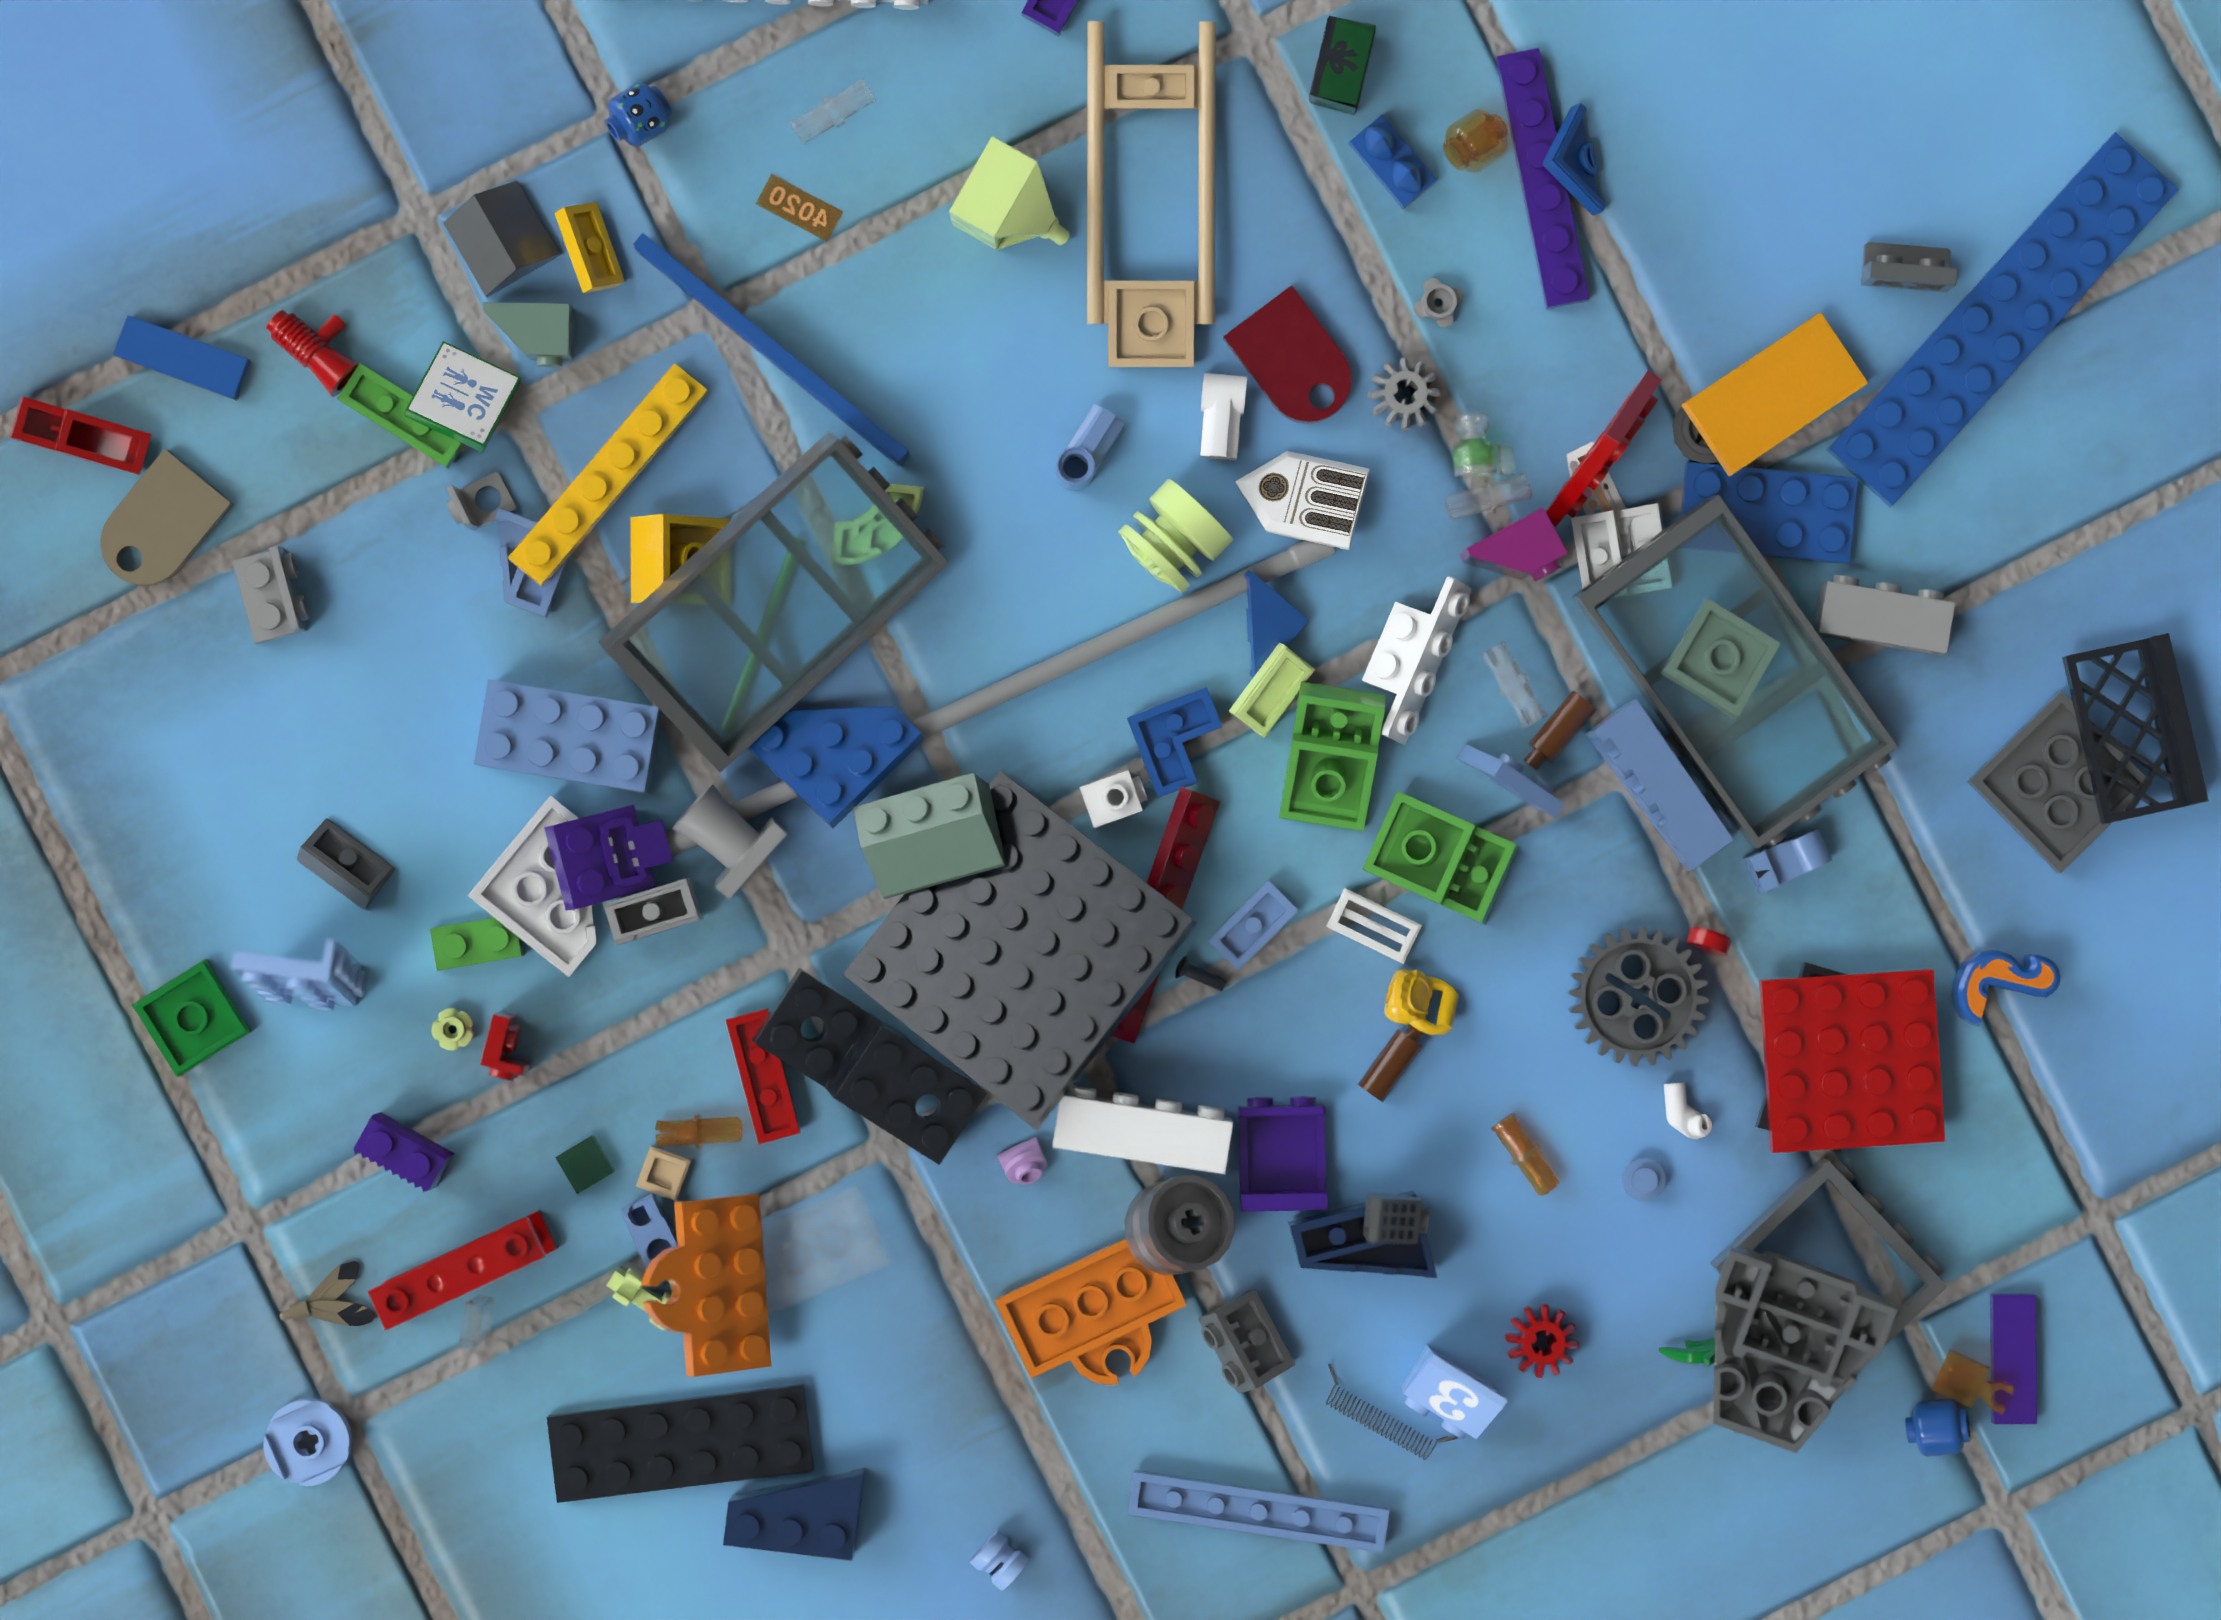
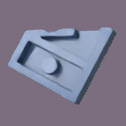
[496,508,571,618]
[1457,744,1565,818]

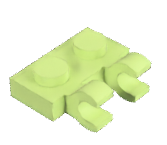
[606,1267,679,1333]

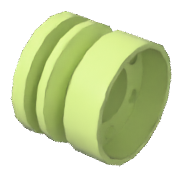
[1118,479,1233,594]

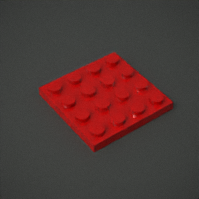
[1759,969,1945,1153]

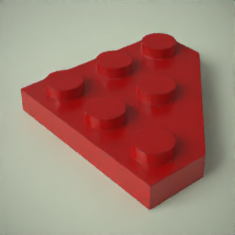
[1546,370,1662,527]

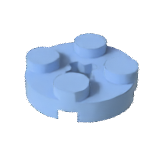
[263,1398,352,1486]

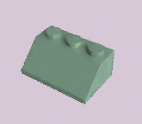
[853,773,1006,899]

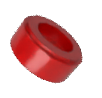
[1686,926,1732,956]

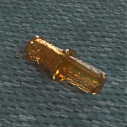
[1491,1113,1559,1196]
[655,1114,743,1149]

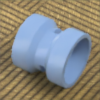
[969,1530,1030,1591]

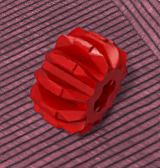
[1505,1304,1579,1378]

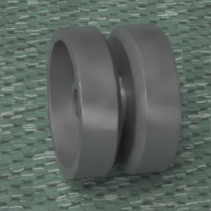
[1124,1175,1235,1275]

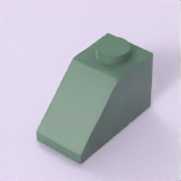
[483,302,575,368]

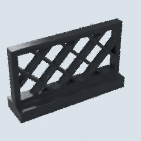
[2062,633,2209,825]

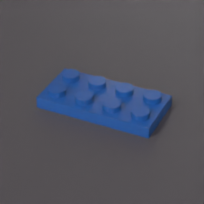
[1679,462,1858,564]

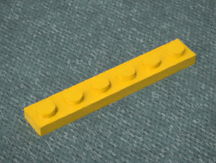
[508,363,708,588]

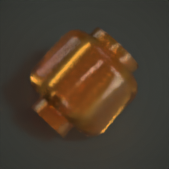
[1443,109,1508,173]

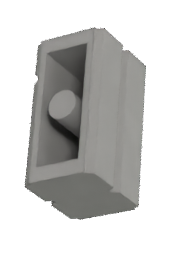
[604,878,703,945]

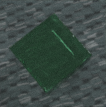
[555,1135,615,1194]

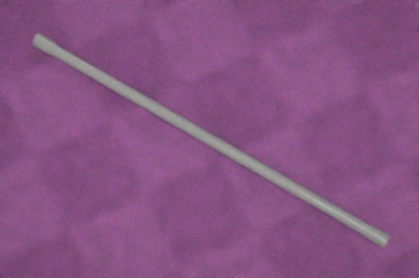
[665,540,1335,856]

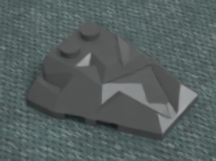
[1713,1247,1898,1453]

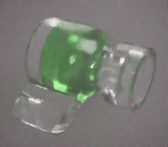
[1452,413,1515,479]

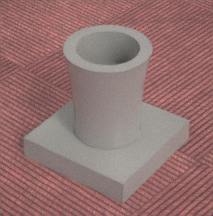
[672,783,787,899]

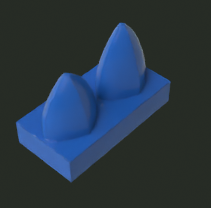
[1349,114,1437,209]

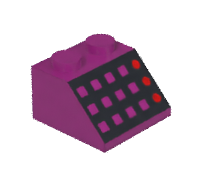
[1460,508,1568,582]

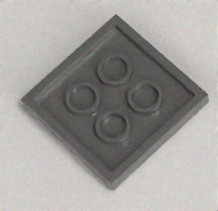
[1967,691,2152,873]

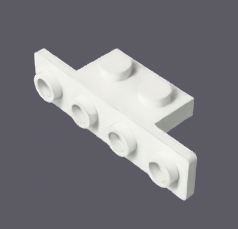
[1362,576,1471,745]

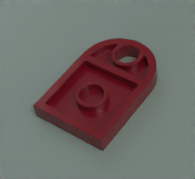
[1223,285,1352,424]

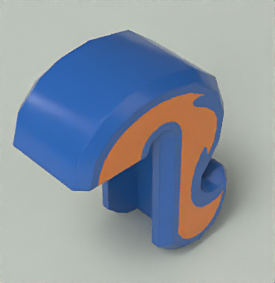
[1951,950,2061,1026]

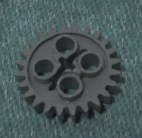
[1567,927,1709,1066]

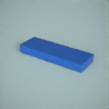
[113,315,251,400]

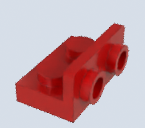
[480,1011,532,1081]

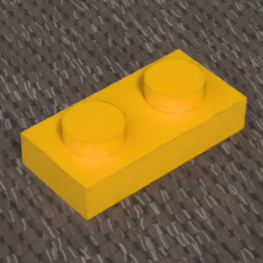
[554,202,625,293]

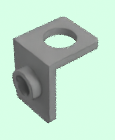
[446,472,516,531]

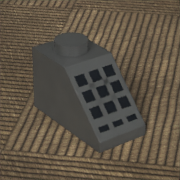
[1363,1191,1429,1244]

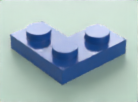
[1127,687,1222,798]

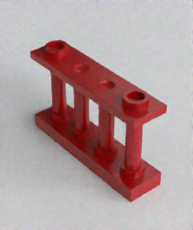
[367,1209,558,1331]

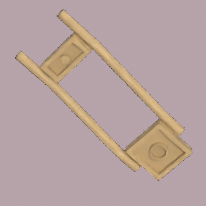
[1087,21,1216,367]

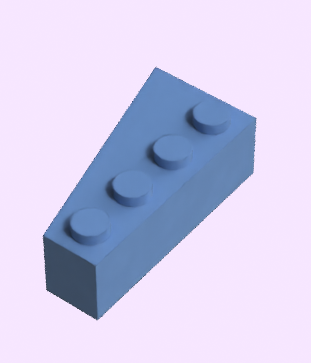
[1585,699,1734,871]

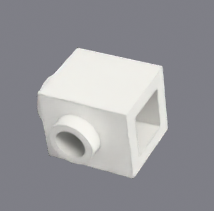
[1080,770,1148,828]

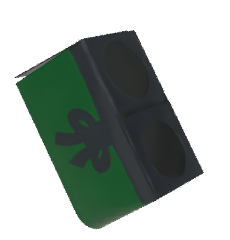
[1309,16,1376,115]

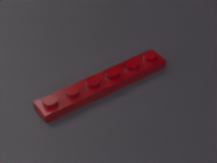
[1111,787,1221,1044]

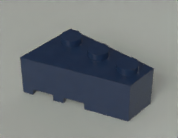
[1288,1190,1438,1278]
[723,1467,866,1561]

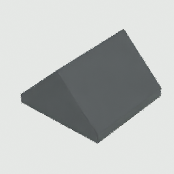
[443,180,560,298]

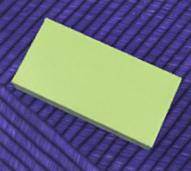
[1229,642,1315,738]

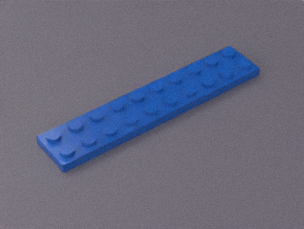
[1827,132,2179,507]

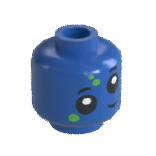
[605,83,672,147]

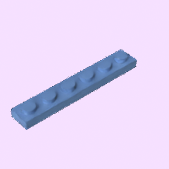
[1127,1470,1390,1553]

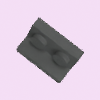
[1861,242,1957,292]
[1198,1289,1296,1393]

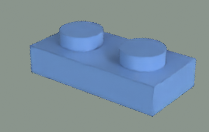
[1207,880,1299,971]

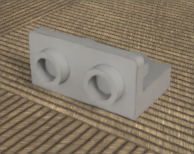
[232,546,310,644]

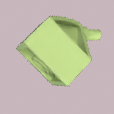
[949,136,1070,250]

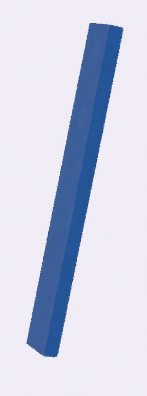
[633,232,910,466]

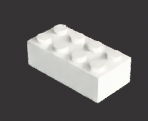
[1053,1085,1233,1174]

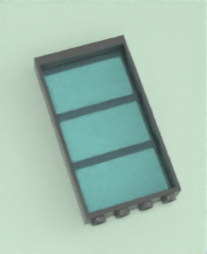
[599,431,949,773]
[1572,495,1898,849]

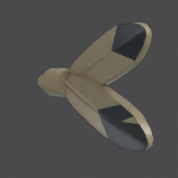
[279,1261,375,1326]

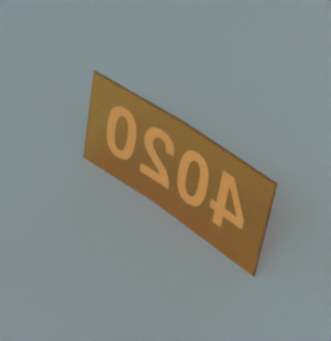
[756,174,843,241]

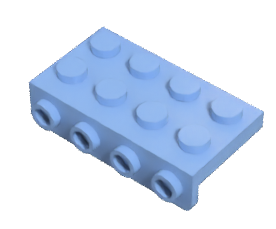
[231,938,367,1011]

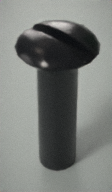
[1175,956,1227,992]

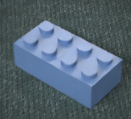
[474,679,663,793]

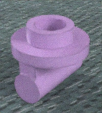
[997,1137,1047,1185]

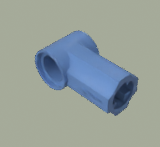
[1056,404,1125,491]

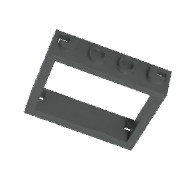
[1710,1158,1948,1346]

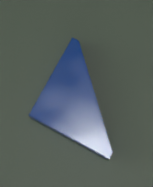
[1542,103,1606,216]
[1244,570,1309,677]

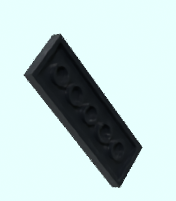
[546,1384,814,1503]

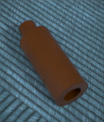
[1524,691,1596,771]
[1358,1025,1424,1103]

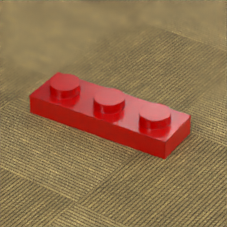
[726,1008,801,1144]

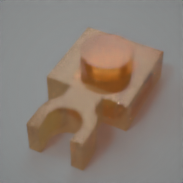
[1932,1349,2015,1414]

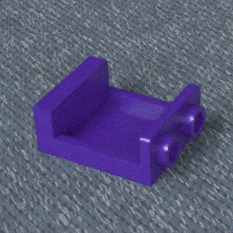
[1238,1096,1328,1212]

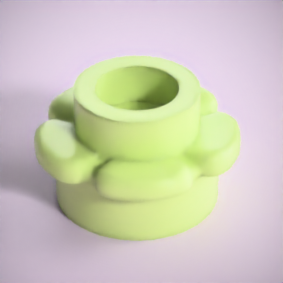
[431,1008,474,1051]

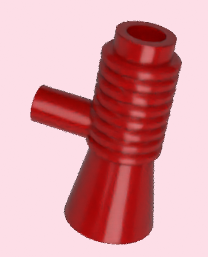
[266,310,359,397]

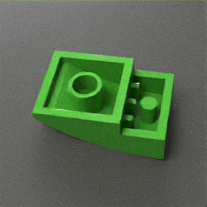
[1279,681,1386,831]
[1362,791,1520,925]

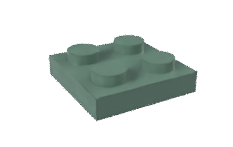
[1661,598,1781,719]

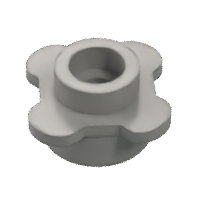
[1414,278,1464,328]

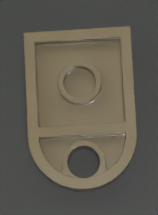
[100,449,234,586]

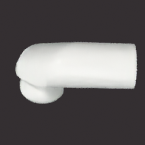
[1664,1082,1712,1139]

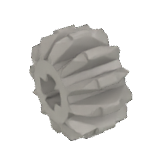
[1368,357,1441,432]

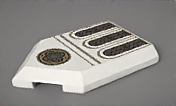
[1235,451,1370,550]

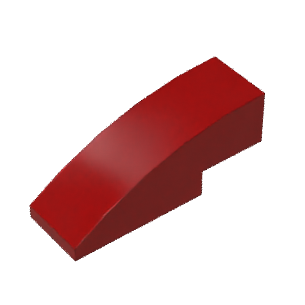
[9,397,152,475]

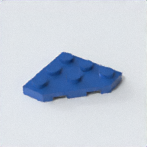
[748,706,925,829]

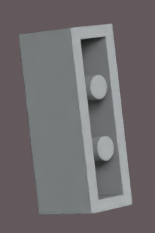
[1813,575,1955,656]

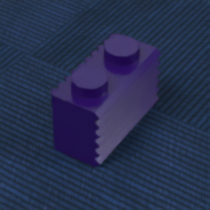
[353,1112,455,1192]

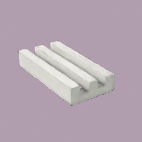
[1325,888,1422,964]

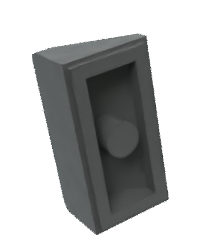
[297,818,395,909]

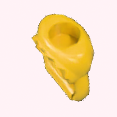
[1384,969,1459,1035]

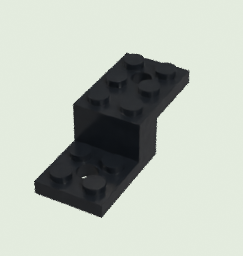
[752,968,987,1165]

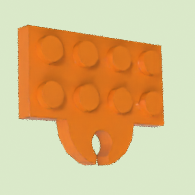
[641,1193,772,1377]
[994,1238,1187,1385]

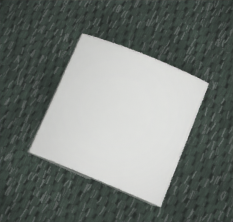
[1571,503,1674,599]

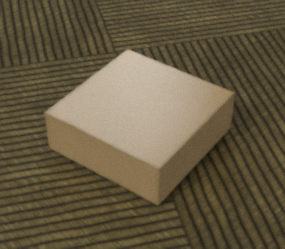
[636,1145,692,1201]

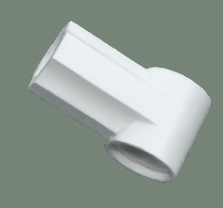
[1200,373,1247,460]

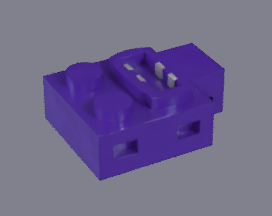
[544,805,673,911]

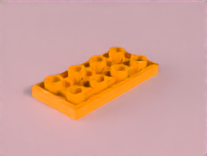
[1681,312,1868,476]

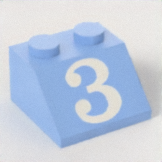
[1400,1345,1508,1439]

